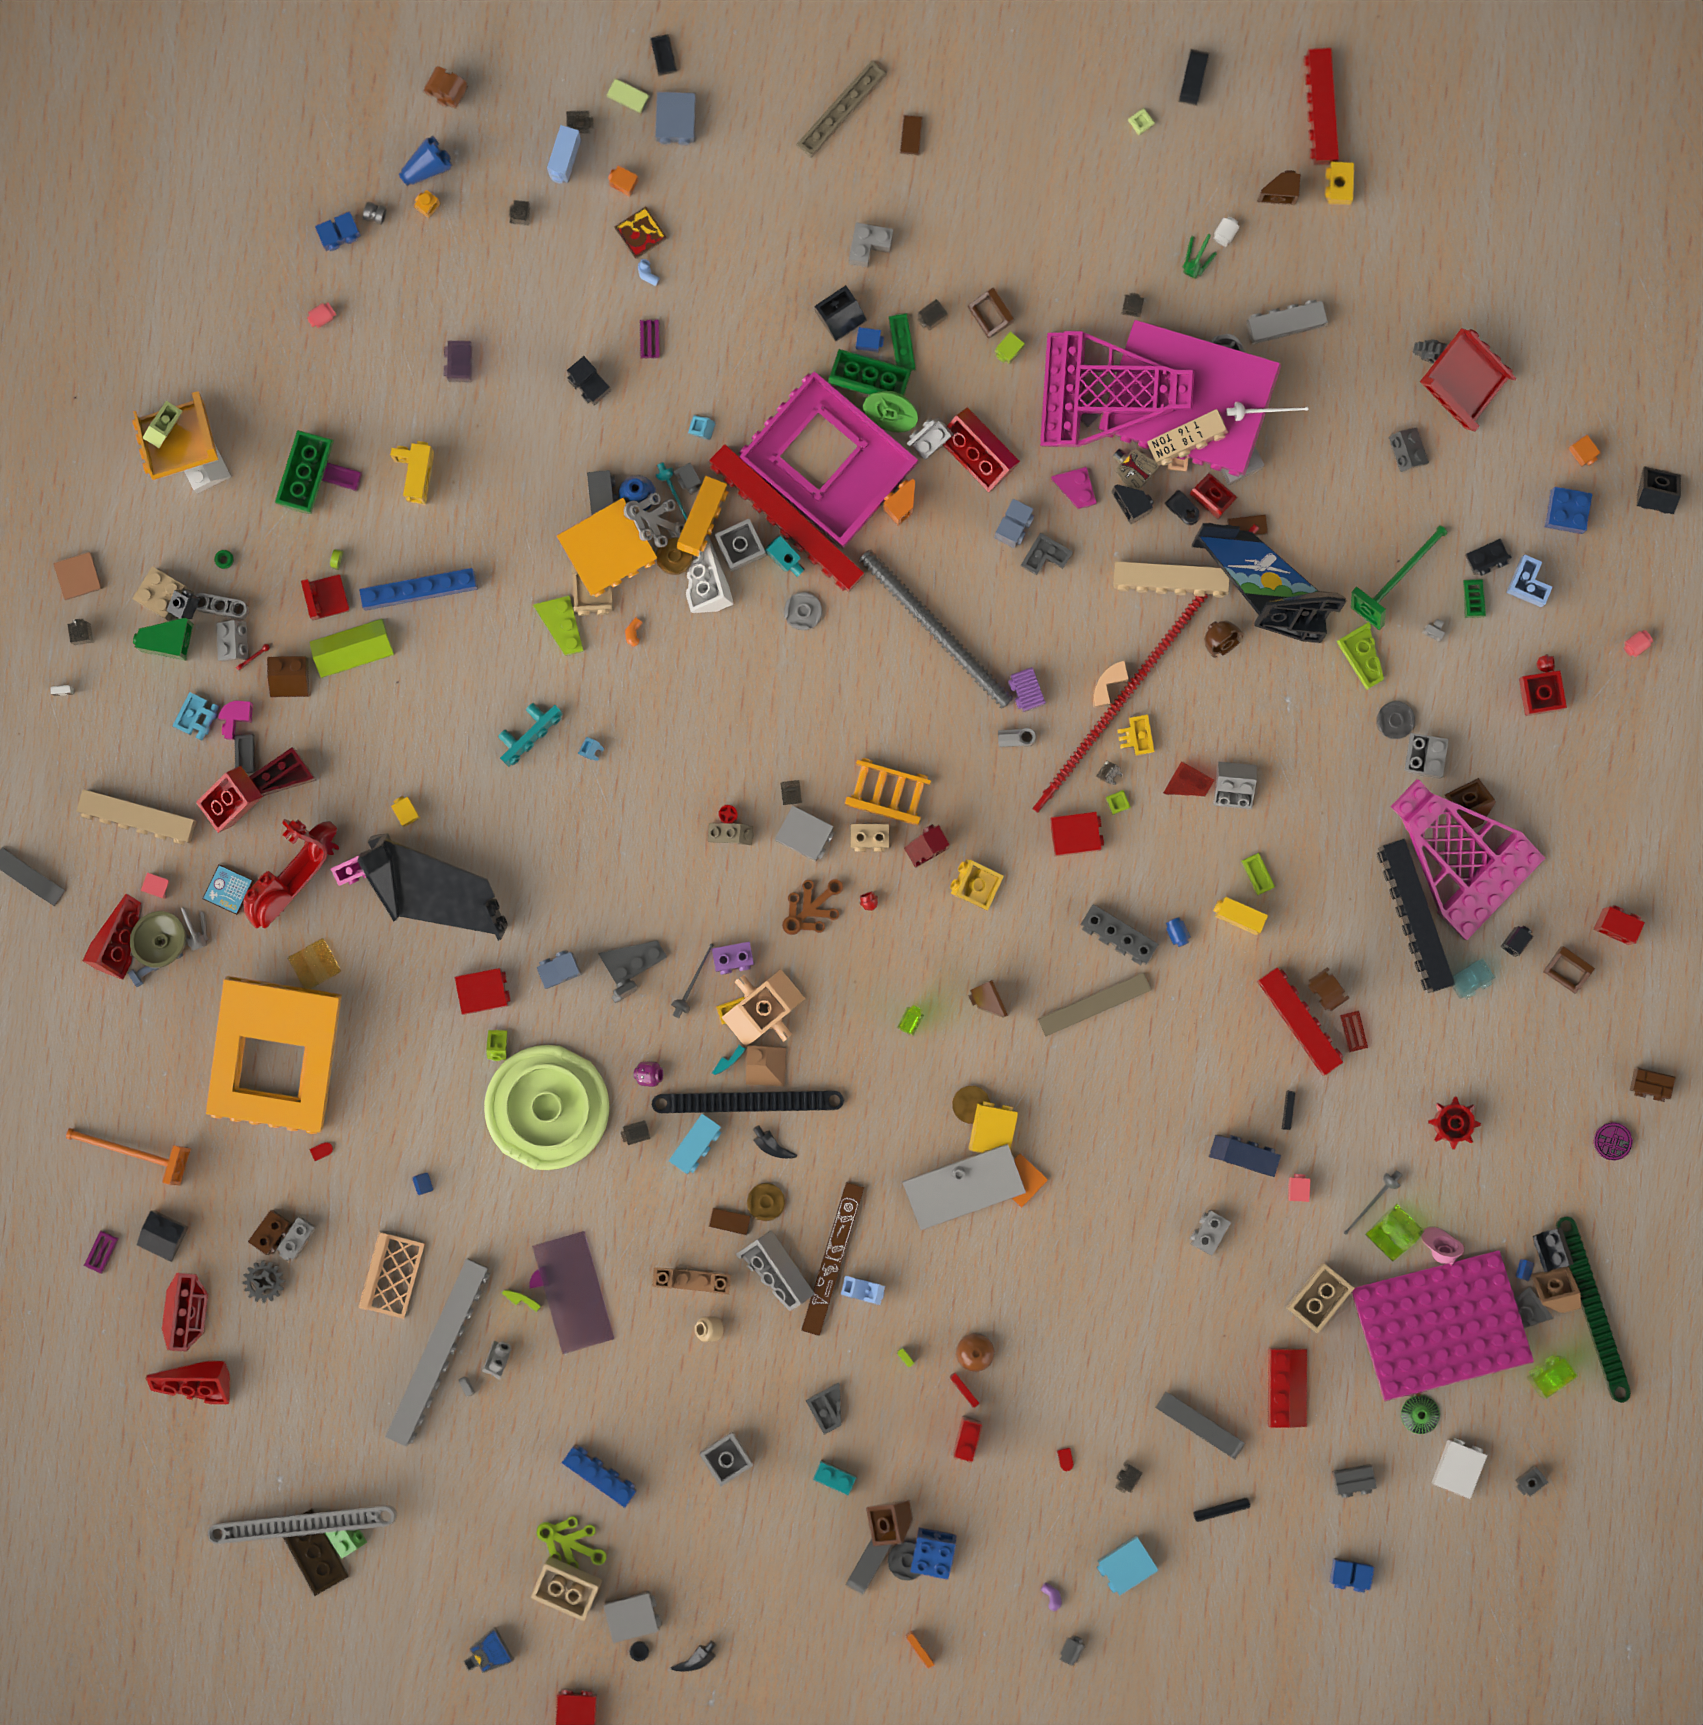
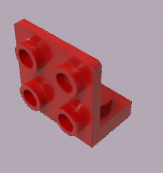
[301,574,349,621]

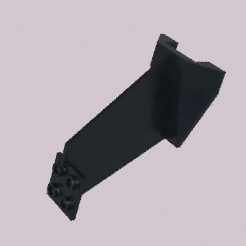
[357,834,508,941]

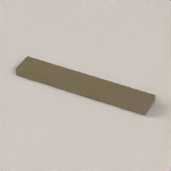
[797,61,886,157]
[1038,973,1151,1037]

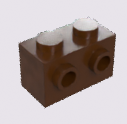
[247,1210,292,1255]

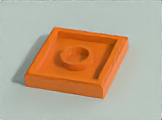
[1012,1153,1048,1208]

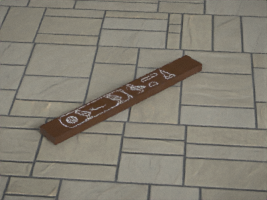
[801,1182,864,1336]

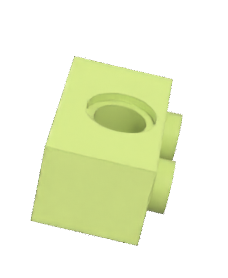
[143,401,182,448]

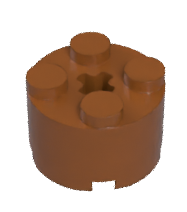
[423,66,468,108]

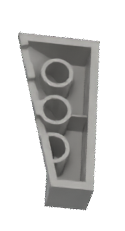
[736,1230,814,1311]

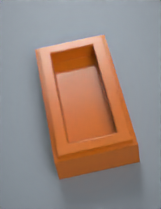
[906,1631,935,1669]

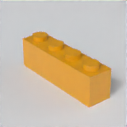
[677,476,729,557]

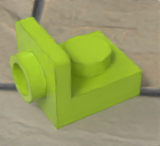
[486,1030,508,1061]

